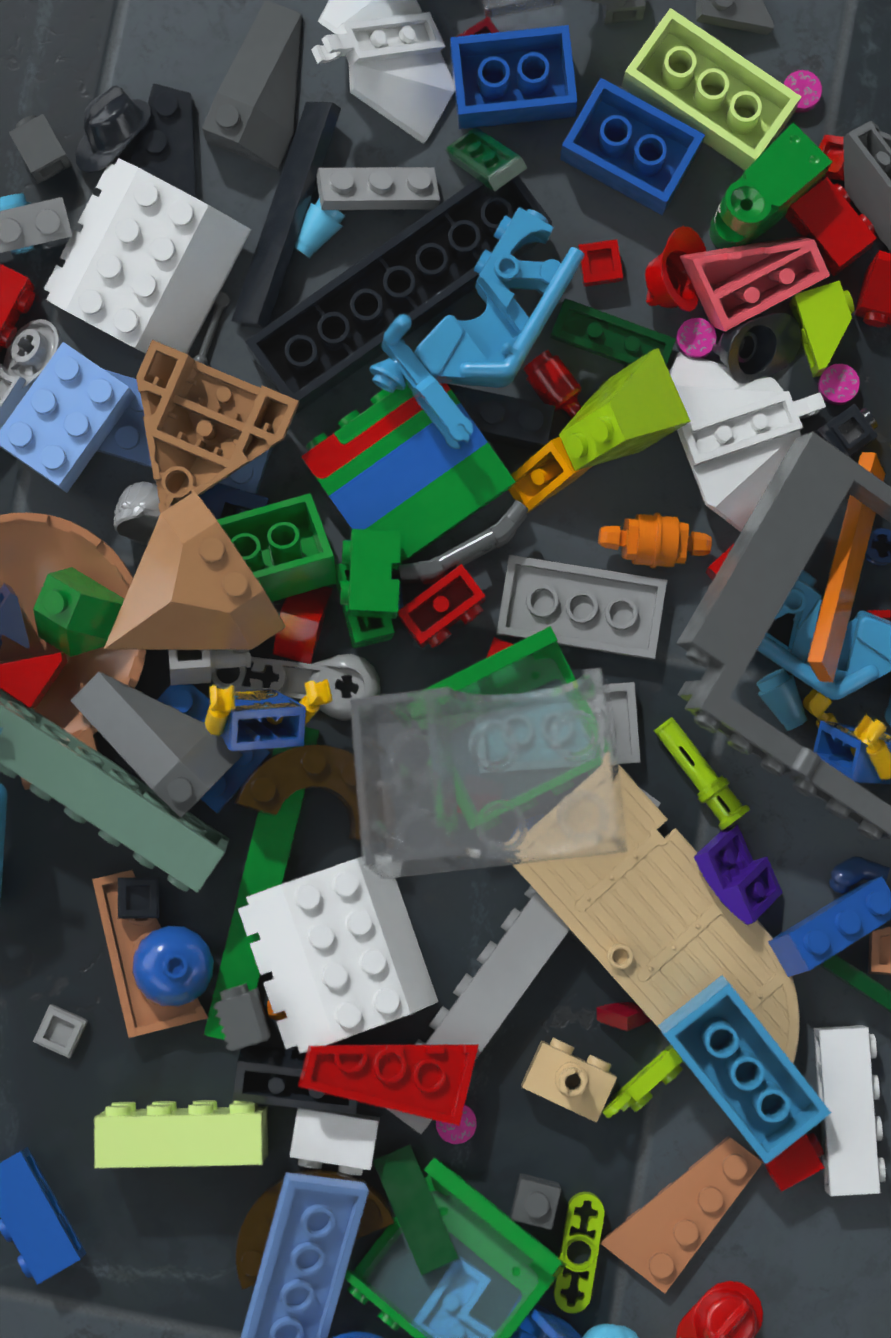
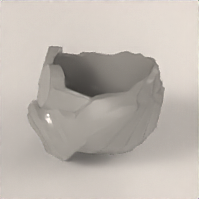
[113,481,160,545]

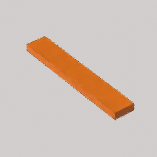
[807,452,886,682]

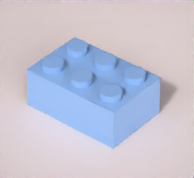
[0,342,135,493]

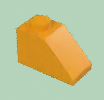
[509,436,592,513]

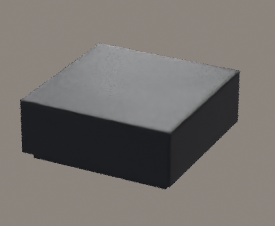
[117,877,159,919]

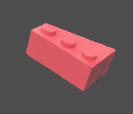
[680,236,830,331]

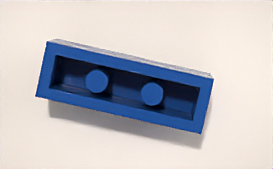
[768,876,891,977]
[0,1147,87,1285]

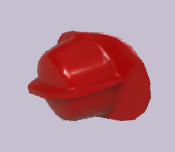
[645,226,706,312]
[676,1281,763,1338]

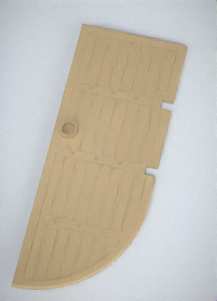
[503,757,800,1064]

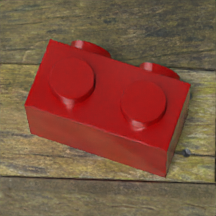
[397,564,486,649]

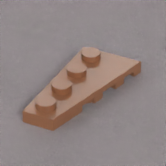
[92,870,208,1038]
[600,1136,763,1293]

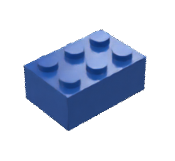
[450,25,577,129]
[560,78,705,216]

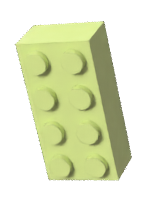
[622,8,801,170]
[94,1100,268,1168]

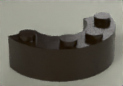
[234,745,397,850]
[236,1167,395,1290]

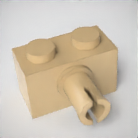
[521,1037,617,1123]

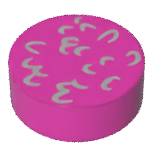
[784,70,822,113]
[676,318,717,358]
[818,364,860,405]
[436,1104,476,1144]

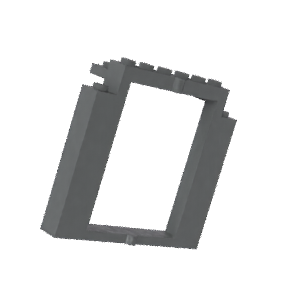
[676,432,891,841]

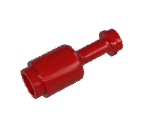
[523,350,582,419]

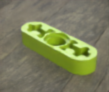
[553,1192,605,1313]

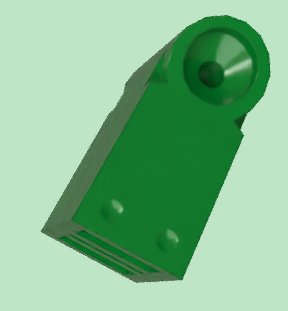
[709,122,832,249]

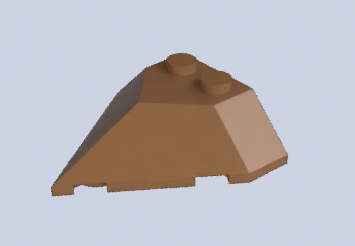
[136,340,300,514]
[103,491,286,650]

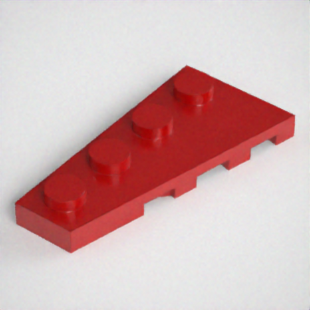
[298,1044,479,1126]

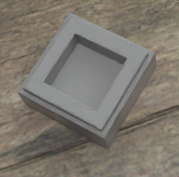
[33,1004,88,1058]

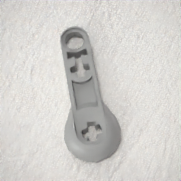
[0,319,62,429]
[211,654,381,721]

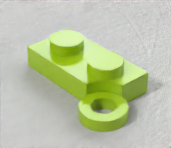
[602,1044,684,1118]

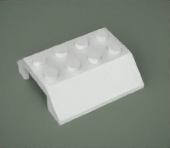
[44,158,251,354]
[238,849,438,1053]

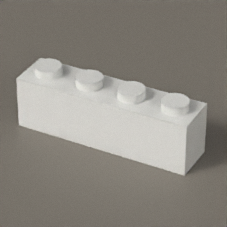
[813,1025,886,1196]

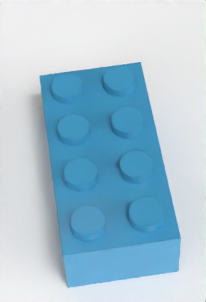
[658,975,831,1164]

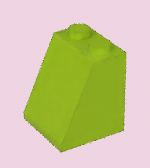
[559,348,691,471]

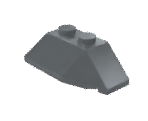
[843,121,891,251]

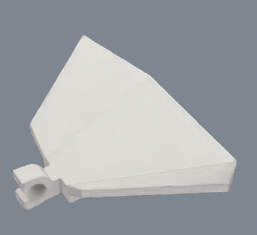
[311,0,454,143]
[670,352,826,532]

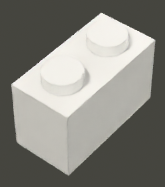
[290,1108,380,1175]

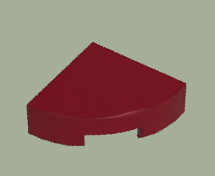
[597,1002,651,1031]

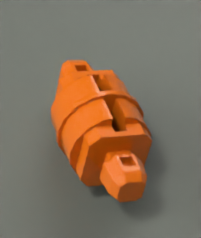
[598,513,712,569]

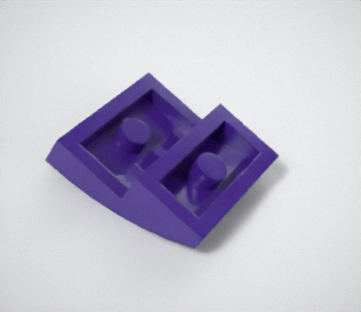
[693,824,783,925]

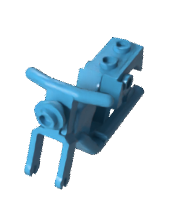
[369,207,585,449]
[757,570,891,727]

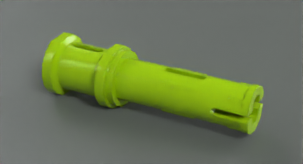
[654,717,751,831]

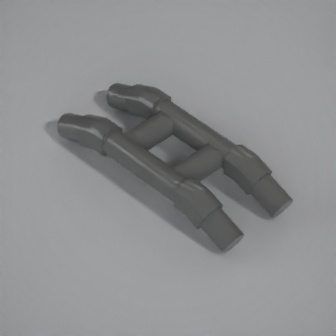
[399,500,529,585]

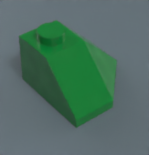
[33,567,124,657]

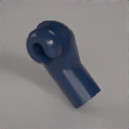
[829,856,890,893]

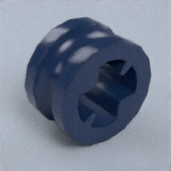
[865,528,891,566]

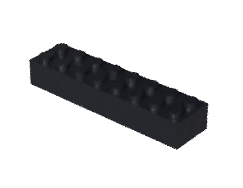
[245,175,553,414]

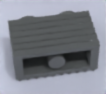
[214,983,272,1051]

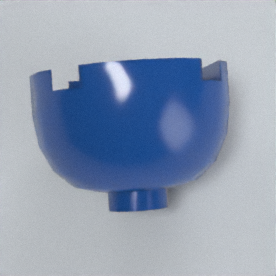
[132,926,214,1007]

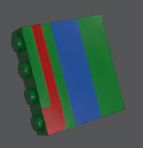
[301,383,516,572]

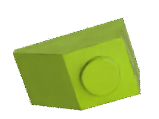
[789,280,854,378]

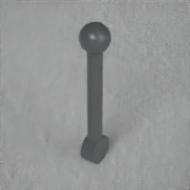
[194,292,230,365]

